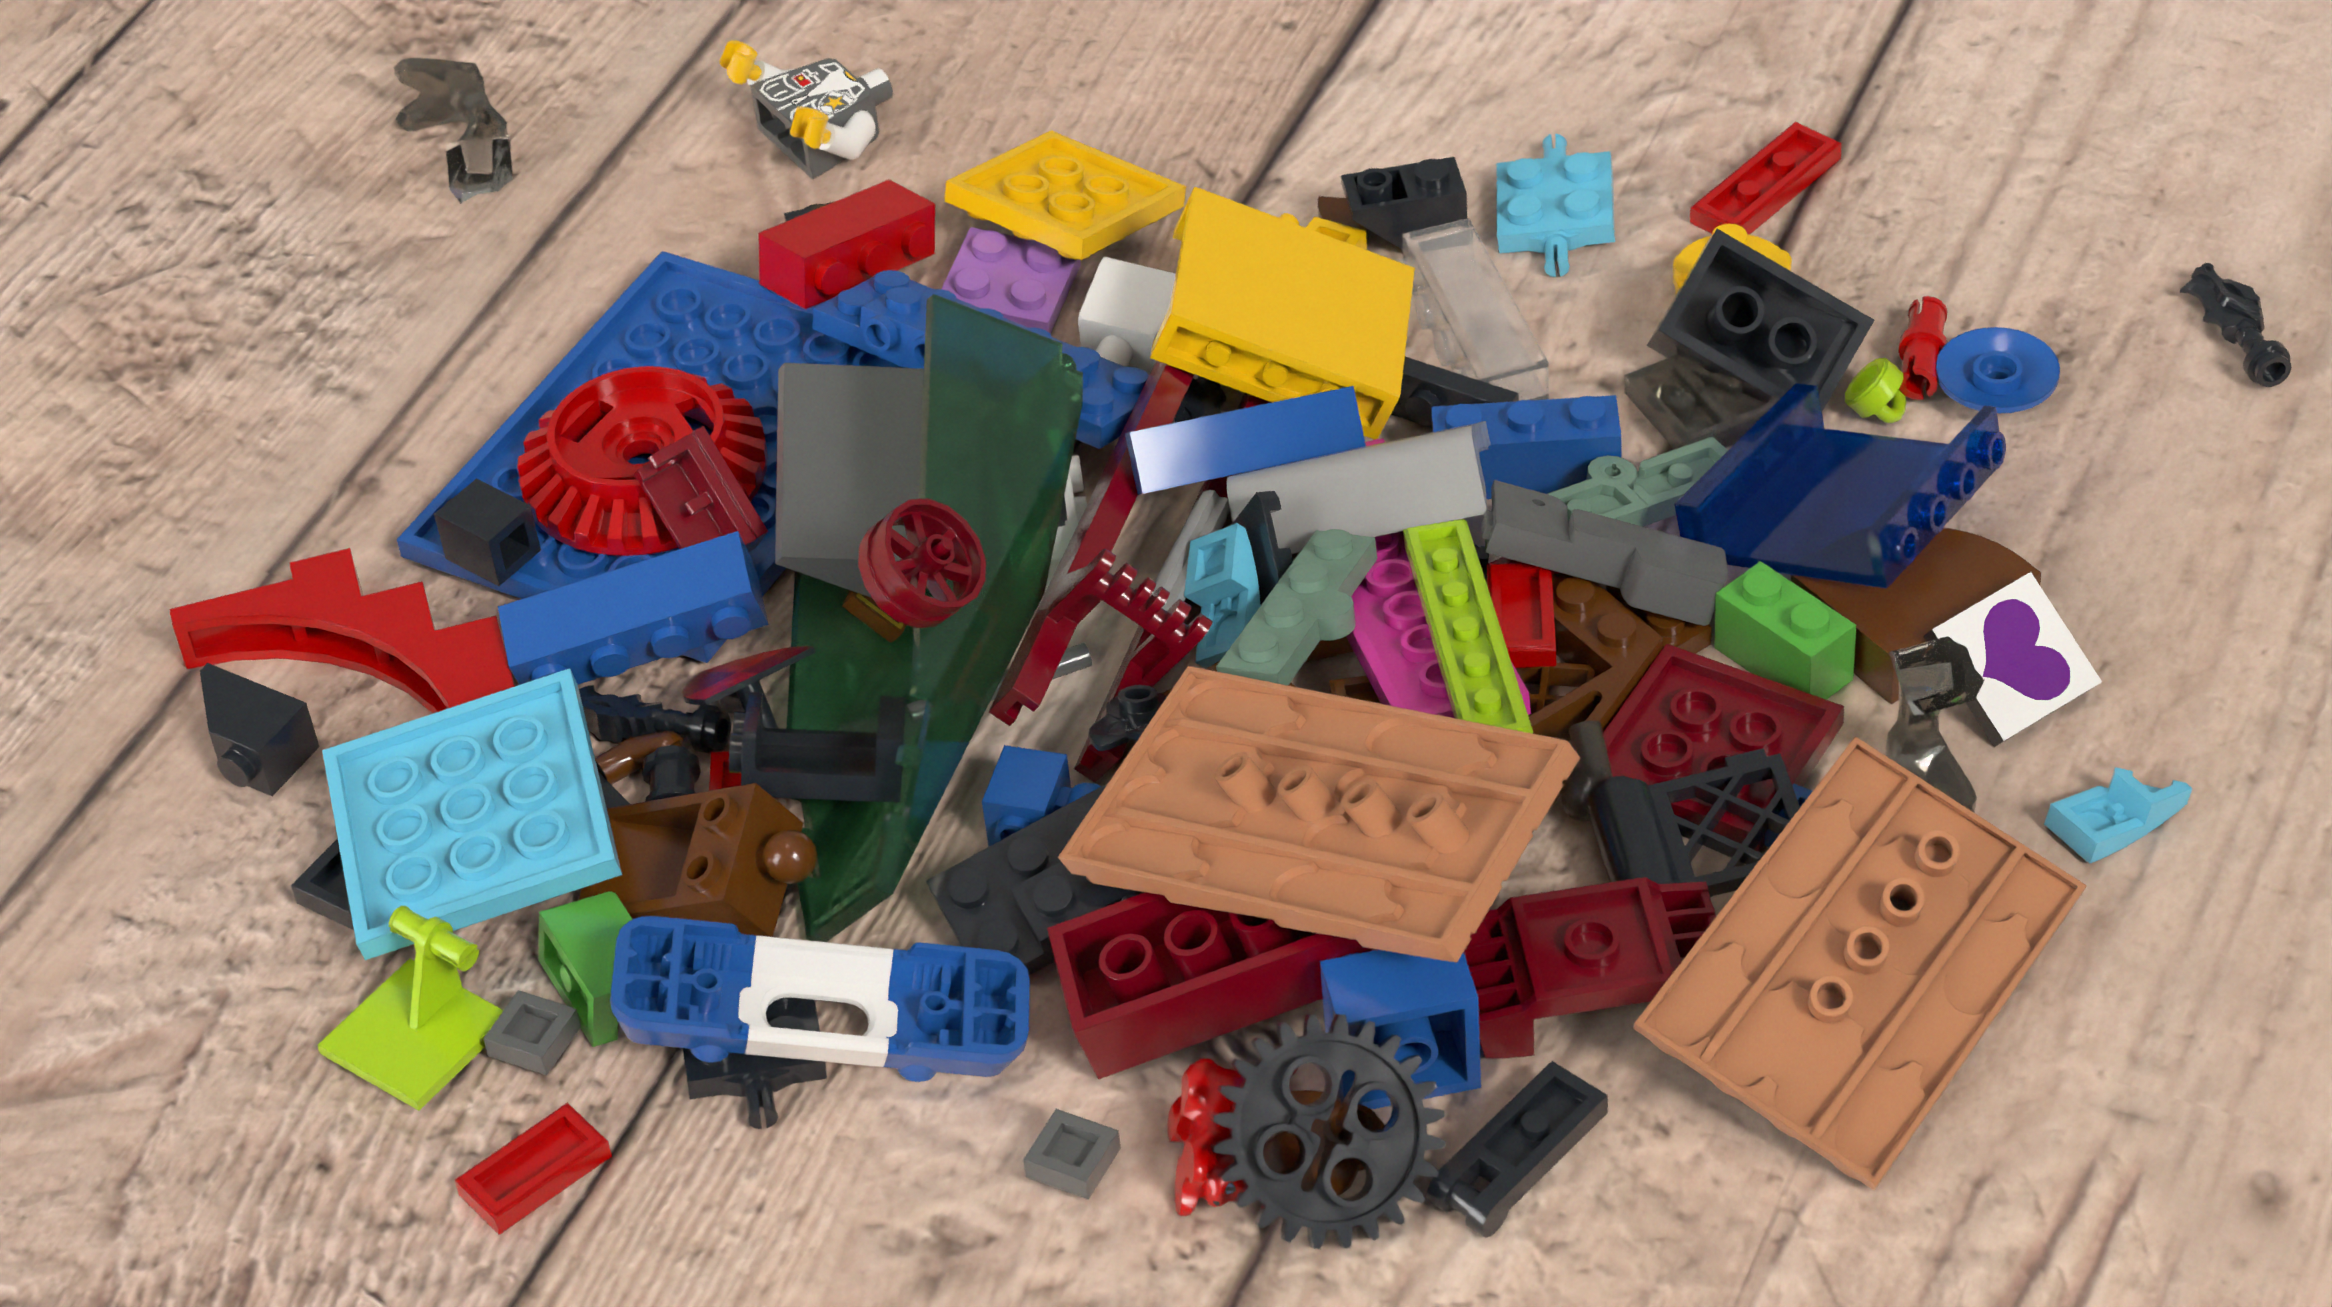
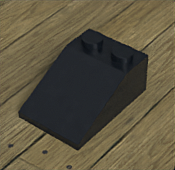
[1647,228,1875,425]

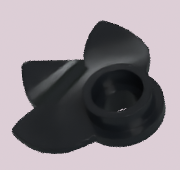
[1088,685,1167,751]

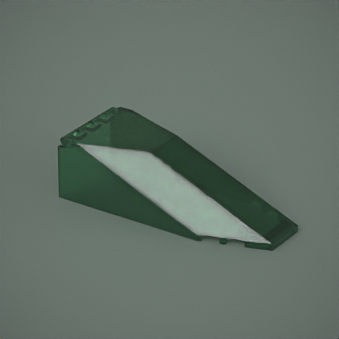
[786,294,1083,942]

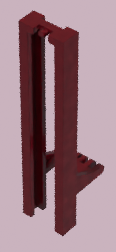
[989,360,1272,783]

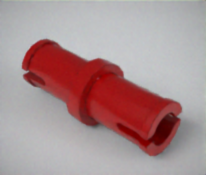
[1898,296,1948,400]

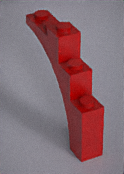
[170,548,515,713]

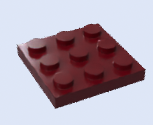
[1578,643,1844,852]

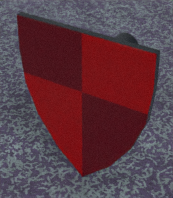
[682,646,816,728]

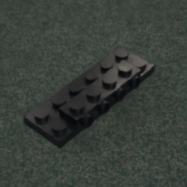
[926,782,1145,975]

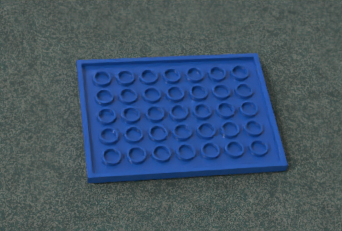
[397,251,904,663]

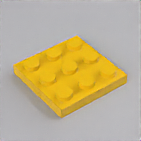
[944,130,1186,260]

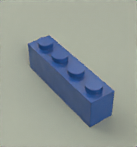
[498,531,769,685]

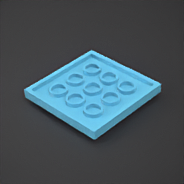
[322,668,622,960]

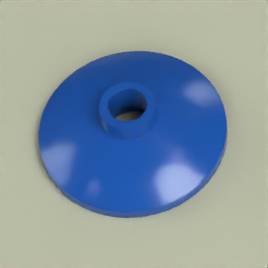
[1936,327,2060,413]

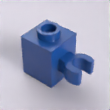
[982,745,1101,847]

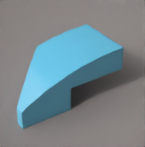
[2044,767,2193,864]

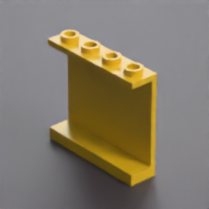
[1150,186,1415,440]

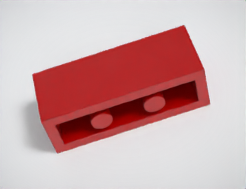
[758,179,935,310]

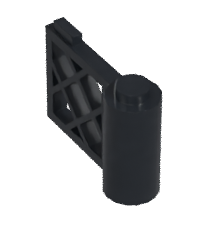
[1586,748,1800,897]

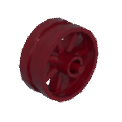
[858,498,986,628]

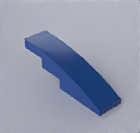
[1125,386,1366,495]

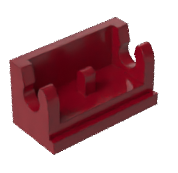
[634,426,768,552]

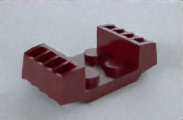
[1464,877,1716,1059]

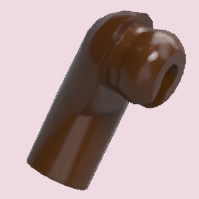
[595,730,684,785]

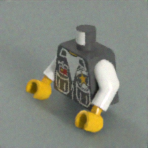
[719,40,893,179]

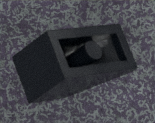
[200,663,320,797]

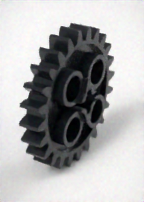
[1210,1014,1446,1249]

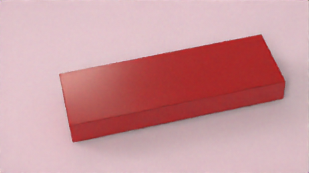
[1690,122,1842,235]

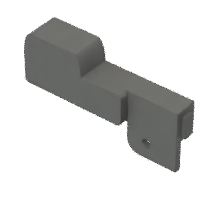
[1481,480,1728,626]

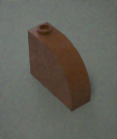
[1791,526,2041,704]

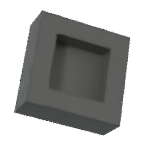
[483,990,581,1075]
[1023,1109,1121,1200]

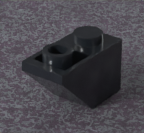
[1341,157,1468,255]

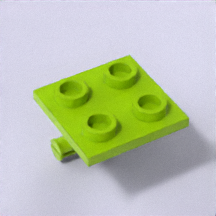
[317,905,504,1111]

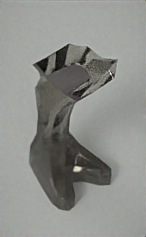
[393,58,513,203]
[1885,636,1985,813]

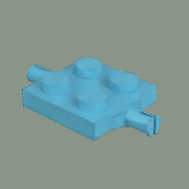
[1497,134,1615,277]

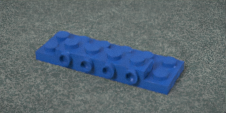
[812,270,1149,449]

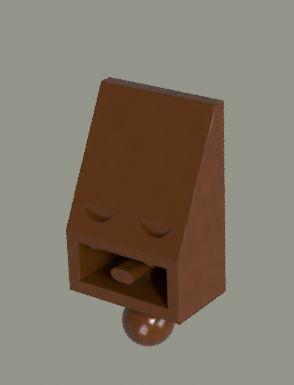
[578,783,817,937]

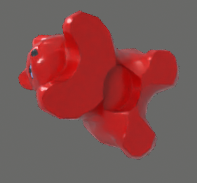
[1167,1058,1299,1216]

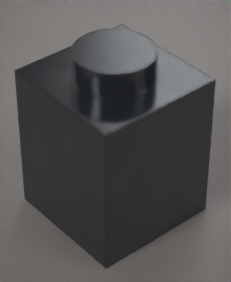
[434,478,541,586]

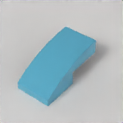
[1184,523,1261,669]

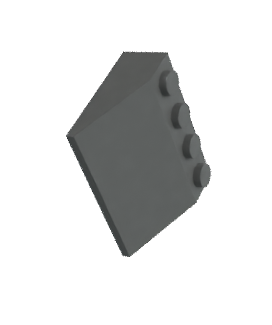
[775,363,978,598]

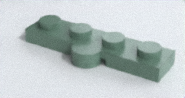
[1548,436,1749,527]
[1216,529,1377,685]

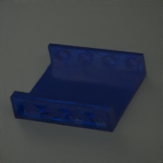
[1674,383,2006,589]

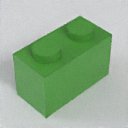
[1714,561,1856,700]

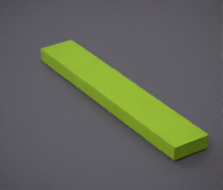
[1403,519,1533,734]

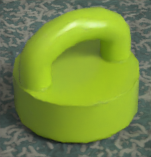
[1845,358,1906,424]

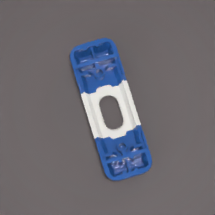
[610,916,1030,1082]

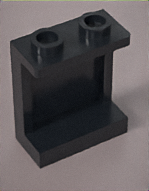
[729,692,906,803]

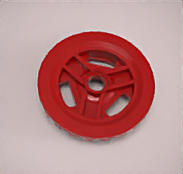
[517,366,768,556]

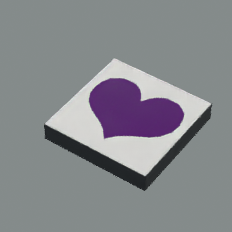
[1923,572,2102,747]

